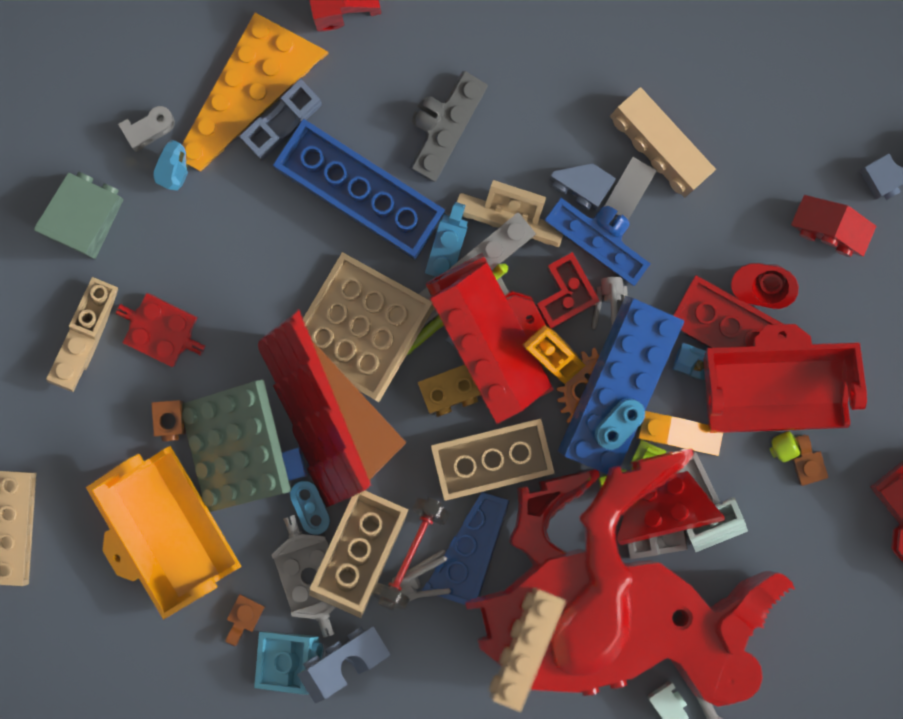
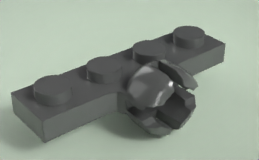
[410,71,488,182]

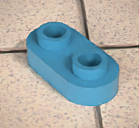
[595,398,645,450]
[290,481,330,535]

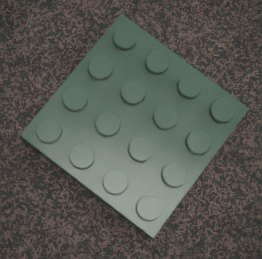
[182,380,291,512]

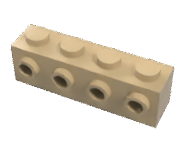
[610,87,716,198]
[0,471,37,586]
[488,588,565,712]

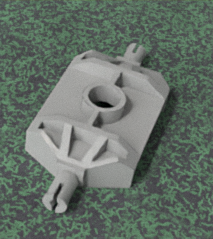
[272,515,336,638]

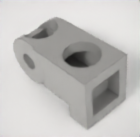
[118,106,175,152]

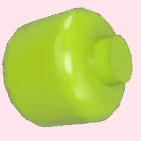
[769,431,800,462]

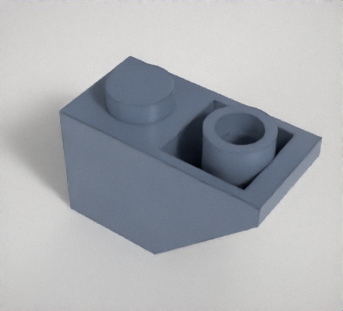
[550,163,616,210]

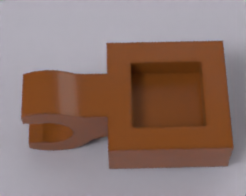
[792,434,829,486]
[225,594,265,646]

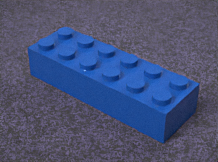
[273,119,445,260]
[558,296,684,474]

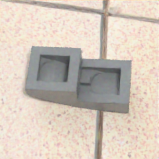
[604,157,657,219]
[628,530,688,559]

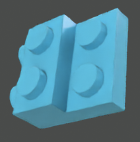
[254,631,323,695]

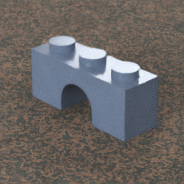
[240,79,322,161]
[860,154,903,200]
[297,626,391,703]

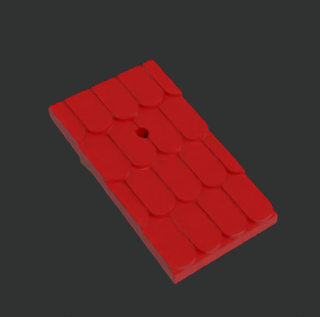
[258,310,406,507]

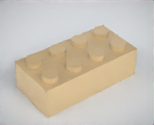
[431,419,555,501]
[309,491,408,618]

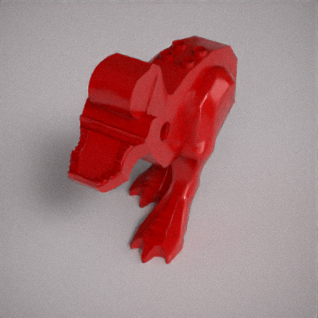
[465,448,795,707]

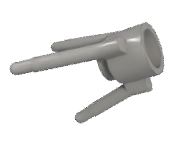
[591,277,628,330]
[392,550,451,601]

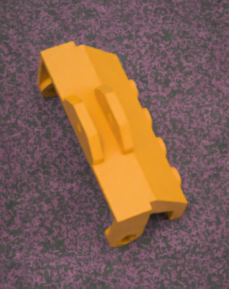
[86,446,242,620]

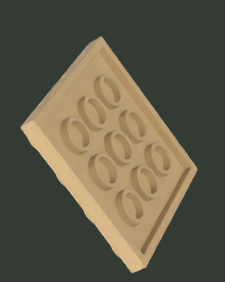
[303,252,435,402]

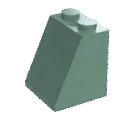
[34,172,124,259]

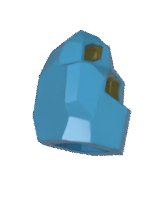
[153,140,188,191]
[672,343,706,380]

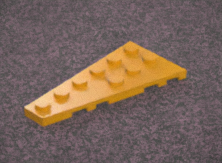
[182,13,328,172]

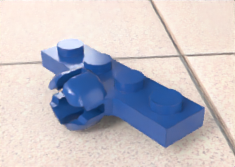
[544,198,651,286]

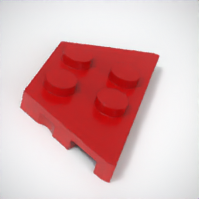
[617,471,725,545]

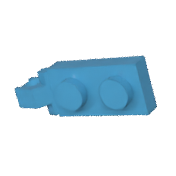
[425,202,468,277]

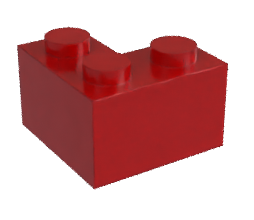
[791,195,877,257]
[536,252,600,329]

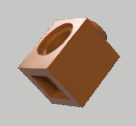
[152,400,186,442]

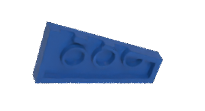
[422,492,510,605]

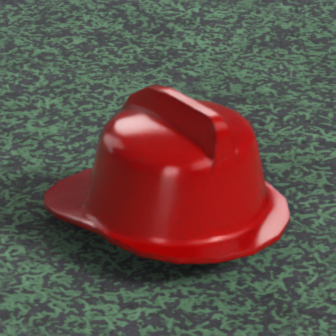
[731,263,799,309]

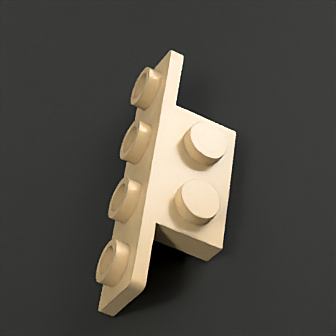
[457,180,563,247]

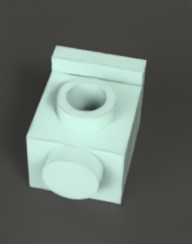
[647,680,689,719]

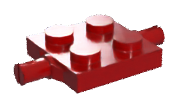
[116,293,206,367]

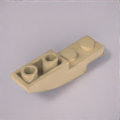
[46,277,118,392]

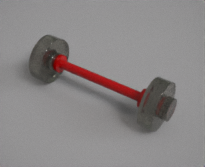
[372,497,450,610]

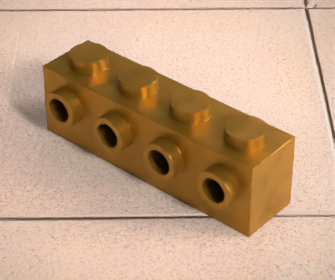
[418,365,481,417]

